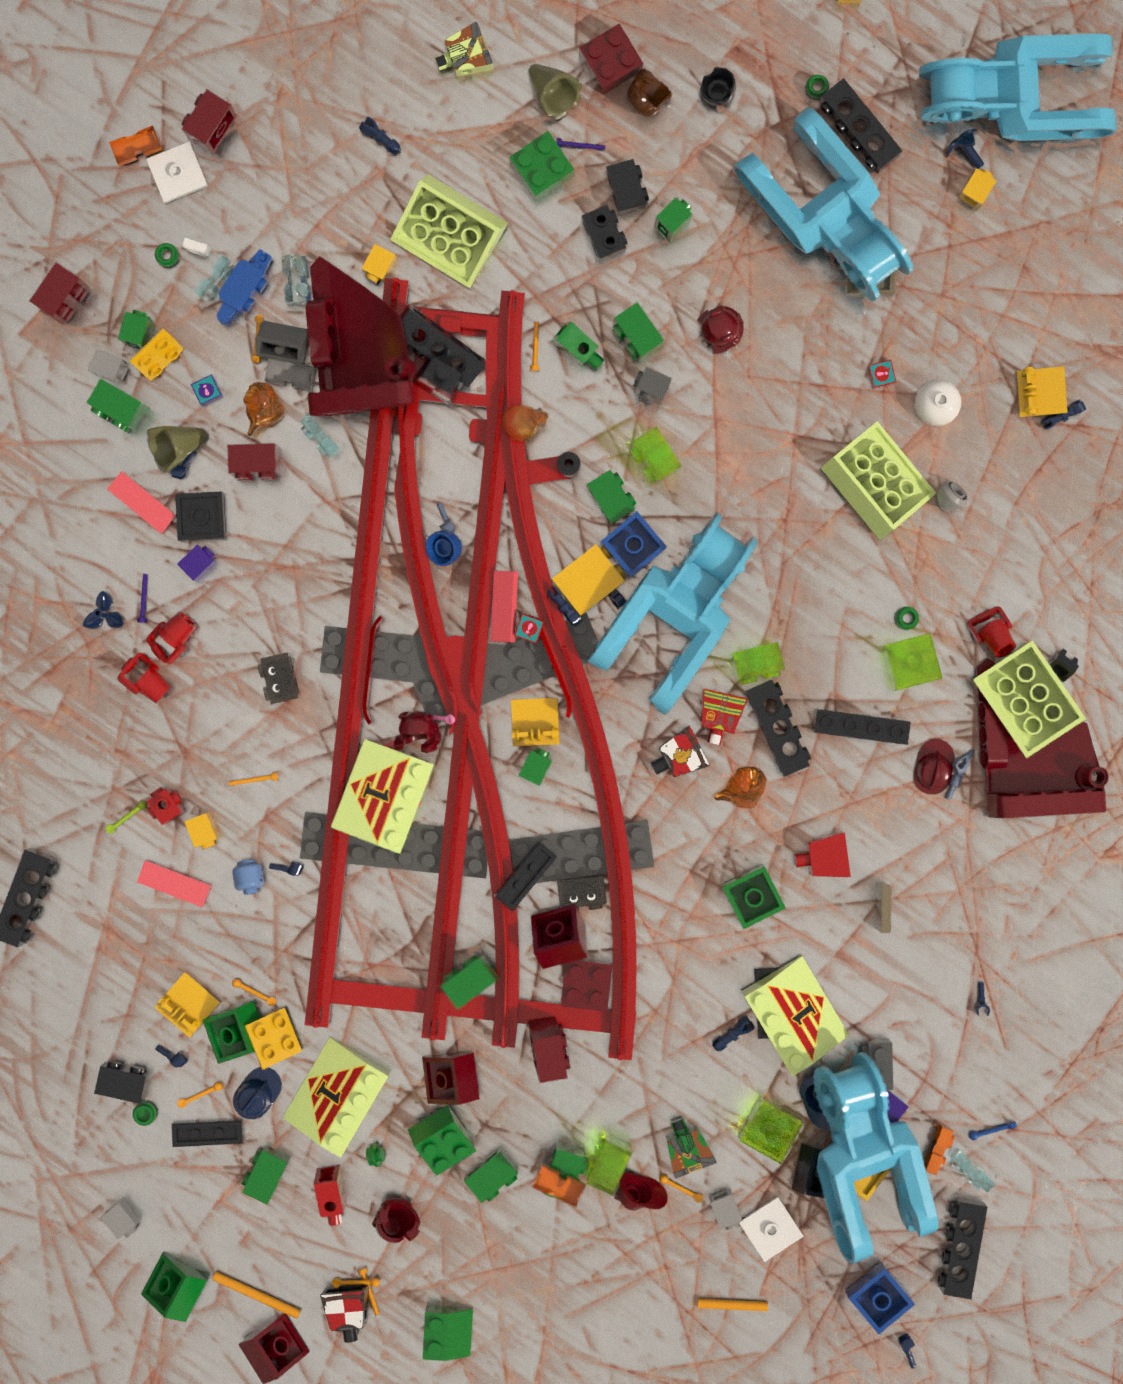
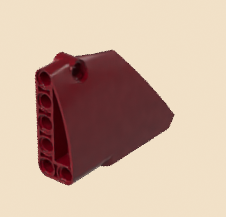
[306,256,415,416]
[976,658,1109,818]

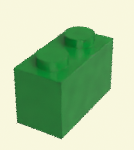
[654,197,692,242]
[118,310,156,350]
[586,469,637,526]
[518,747,552,786]
[241,1146,290,1205]
[464,1148,519,1203]

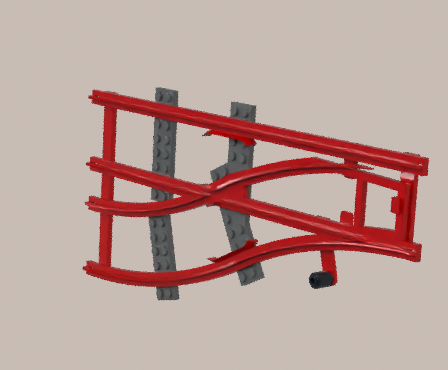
[300,278,654,1061]

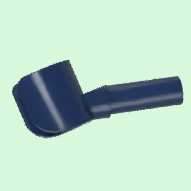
[171,451,197,479]
[269,861,304,876]
[974,982,990,1016]
[155,1045,188,1068]
[899,1334,916,1369]

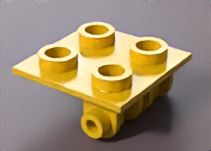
[129,328,184,381]
[1017,366,1068,417]
[511,698,559,746]
[154,972,220,1038]
[245,1008,302,1070]

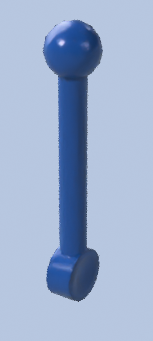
[969,1121,1017,1140]

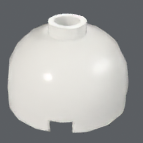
[914,380,961,427]

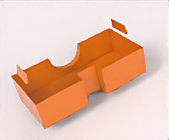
[109,125,163,167]
[924,1123,955,1175]
[532,1164,586,1208]

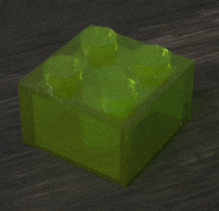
[630,426,682,485]
[882,633,943,691]
[729,642,785,685]
[738,1096,804,1164]
[584,1133,632,1196]

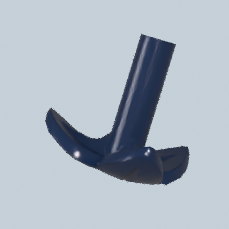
[945,129,984,169]
[83,591,124,629]

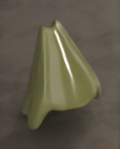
[528,64,582,120]
[147,426,208,473]

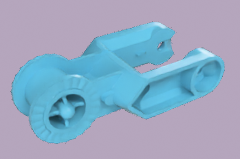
[919,34,1117,141]
[733,107,914,302]
[587,512,758,715]
[813,1052,939,1264]

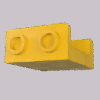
[552,544,625,616]

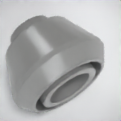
[937,481,967,511]

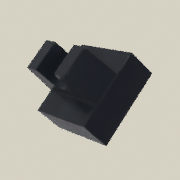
[1048,649,1079,682]

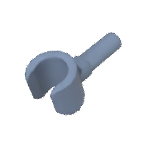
[437,502,455,532]

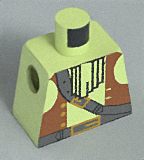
[435,22,493,77]

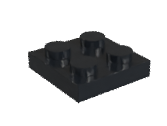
[175,491,226,541]

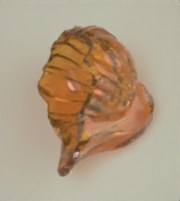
[243,382,284,436]
[502,405,549,441]
[714,766,767,809]

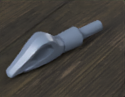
[945,749,975,800]

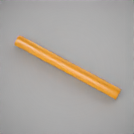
[212,1272,301,1319]

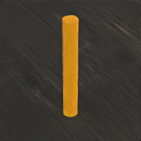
[697,1298,768,1311]

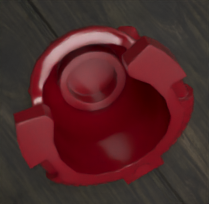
[697,306,744,354]
[394,711,441,753]
[372,1198,421,1243]

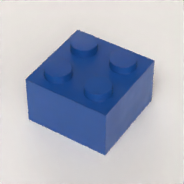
[600,511,667,579]
[845,1262,915,1335]

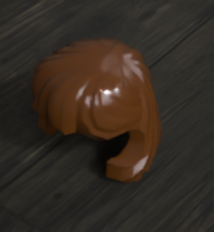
[627,68,673,117]

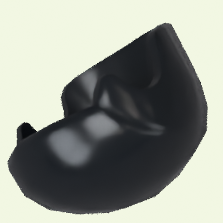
[700,67,736,106]

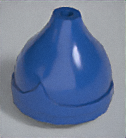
[425,530,462,566]

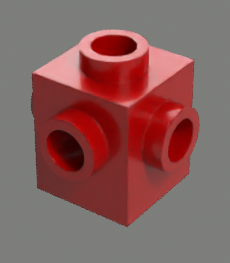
[146,787,185,825]

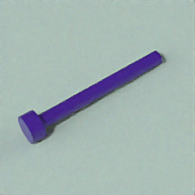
[556,138,605,150]
[137,574,148,623]

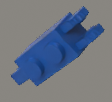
[216,249,272,326]

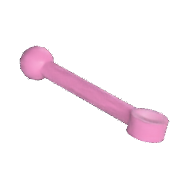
[420,711,455,725]

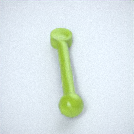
[106,801,147,834]

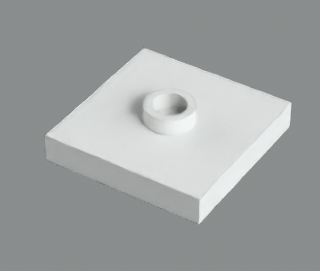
[146,141,208,204]
[739,1196,804,1262]

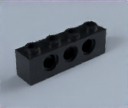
[819,78,903,173]
[400,303,486,387]
[745,680,811,777]
[811,709,911,745]
[0,848,57,948]
[937,1197,988,1300]

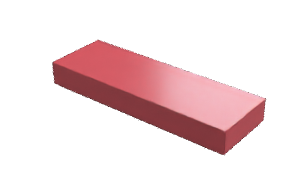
[107,471,176,534]
[490,571,518,642]
[137,860,211,907]

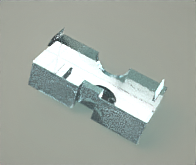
[189,252,233,302]
[281,254,310,305]
[300,413,345,458]
[950,1145,998,1193]

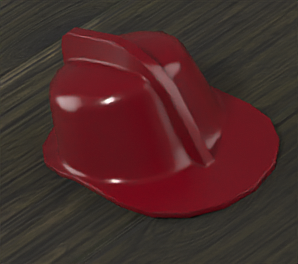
[914,739,955,795]
[614,1172,668,1211]

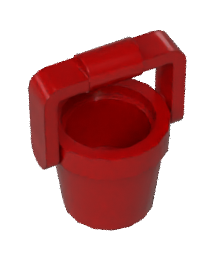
[968,606,1016,658]
[146,611,196,664]
[117,653,171,704]

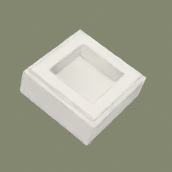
[182,238,210,257]

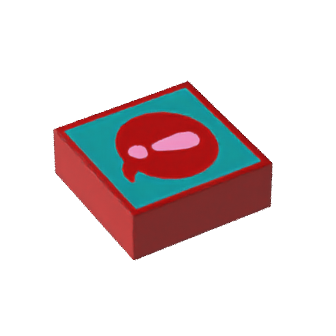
[867,360,897,389]
[514,613,545,644]

